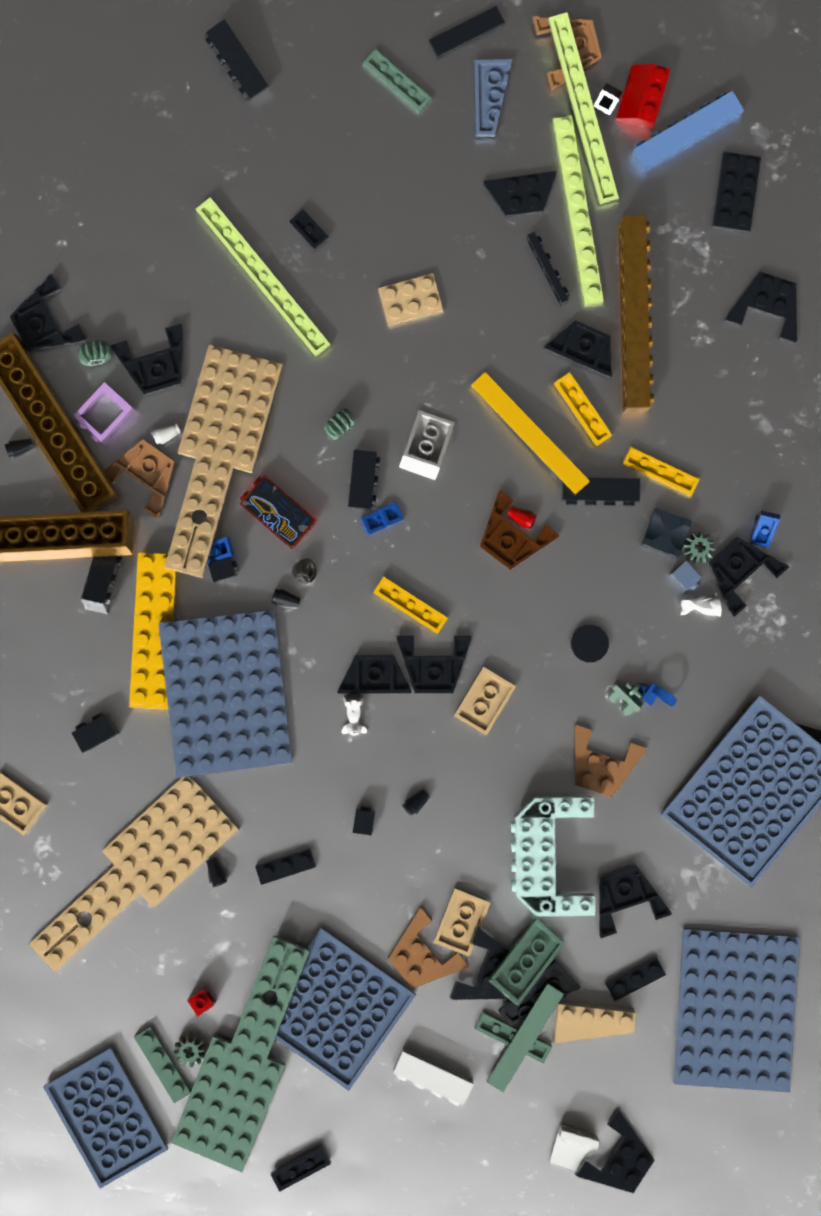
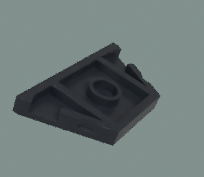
[483,171,556,218]
[544,320,612,379]
[337,655,412,694]

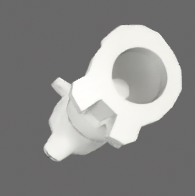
[680,592,722,617]
[342,694,367,735]

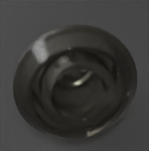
[292,558,317,584]

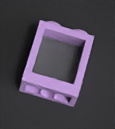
[73,382,136,444]

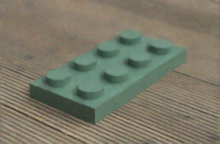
[488,919,564,1005]

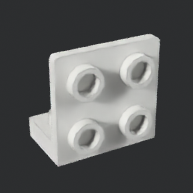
[550,1124,600,1171]

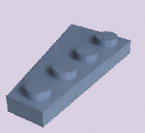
[474,59,512,137]

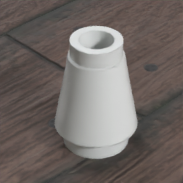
[151,423,181,445]

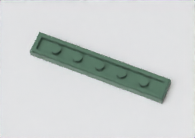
[487,983,564,1092]

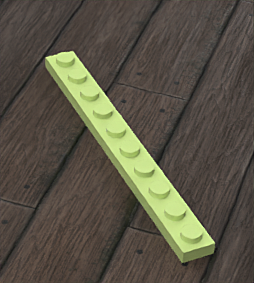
[548,12,619,205]
[553,115,604,306]
[196,197,330,357]

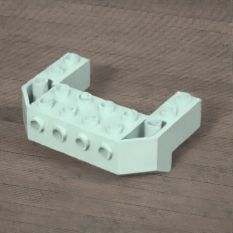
[511,795,595,916]

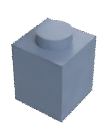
[669,561,702,591]

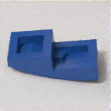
[359,502,404,536]

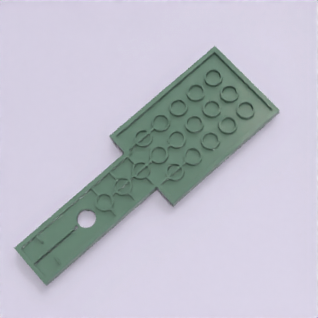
[171,935,310,1172]

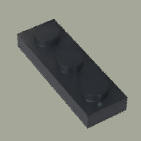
[255,848,316,885]
[605,957,666,1001]
[270,1145,331,1192]

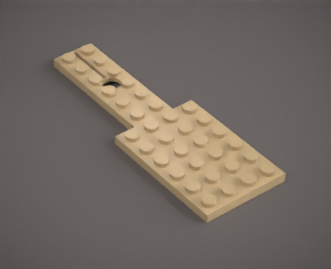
[165,345,283,578]
[29,776,239,972]

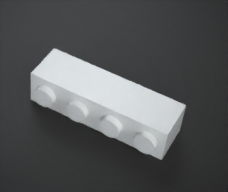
[393,1048,474,1106]

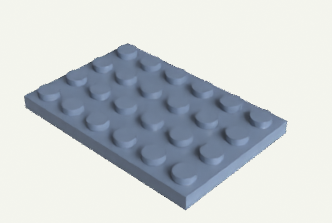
[43,1047,168,1189]

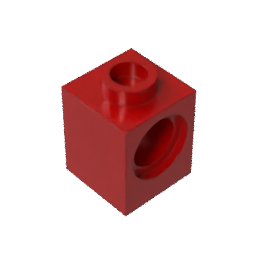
[187,986,216,1017]

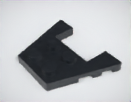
[724,272,797,344]
[10,274,88,351]
[110,324,183,396]
[708,537,789,617]
[397,636,471,693]
[599,865,672,938]
[450,926,509,1000]
[575,1110,655,1193]

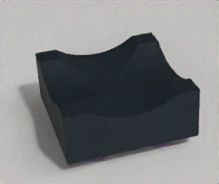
[641,508,692,558]

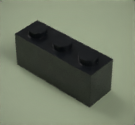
[348,450,380,511]

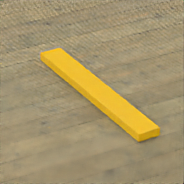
[471,372,590,495]

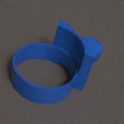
[638,683,678,707]

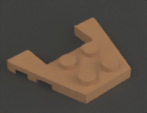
[532,16,602,91]
[104,439,176,519]
[574,725,647,797]
[388,907,469,989]

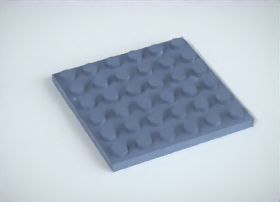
[268,927,416,1091]

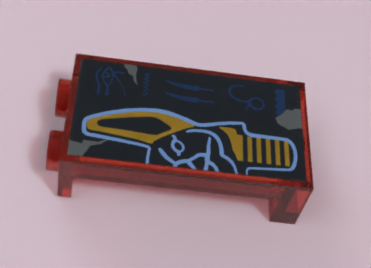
[239,475,318,550]

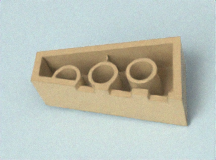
[553,1000,636,1043]

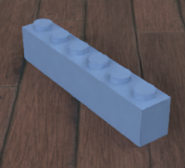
[632,91,744,173]

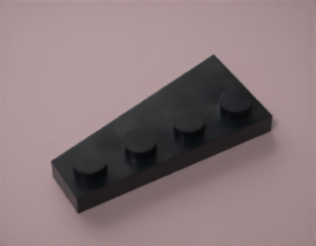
[498,959,581,1026]

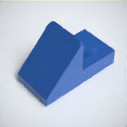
[750,510,780,548]
[207,536,234,565]

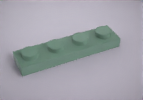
[134,1026,191,1103]

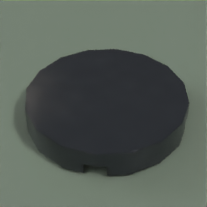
[571,625,609,663]

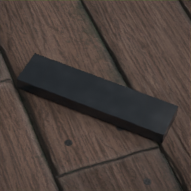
[429,6,505,59]

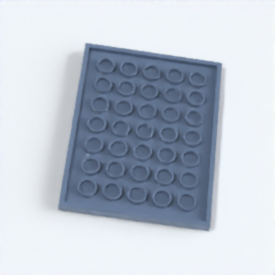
[158,610,292,778]
[661,695,821,888]
[673,928,800,1092]

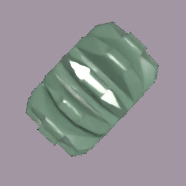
[78,340,111,366]
[324,408,356,440]
[683,531,715,564]
[173,1033,207,1068]

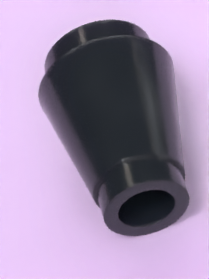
[4,438,35,459]
[271,588,301,609]
[402,789,431,817]
[206,857,228,888]

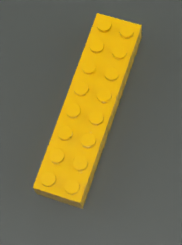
[129,553,179,709]

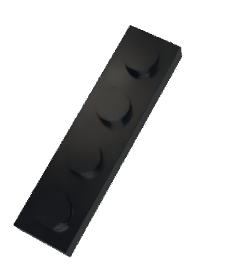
[526,232,570,307]

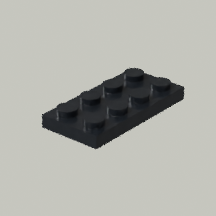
[712,152,761,233]

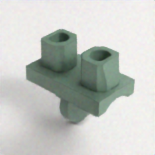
[608,680,643,716]

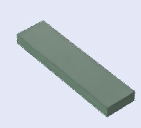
[363,48,432,114]
[474,1010,552,1064]

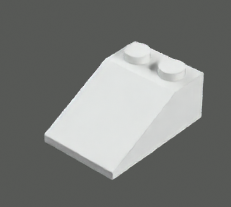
[399,410,455,480]

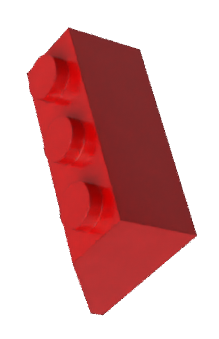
[615,64,671,131]

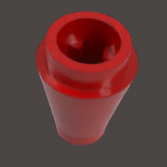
[507,506,537,529]

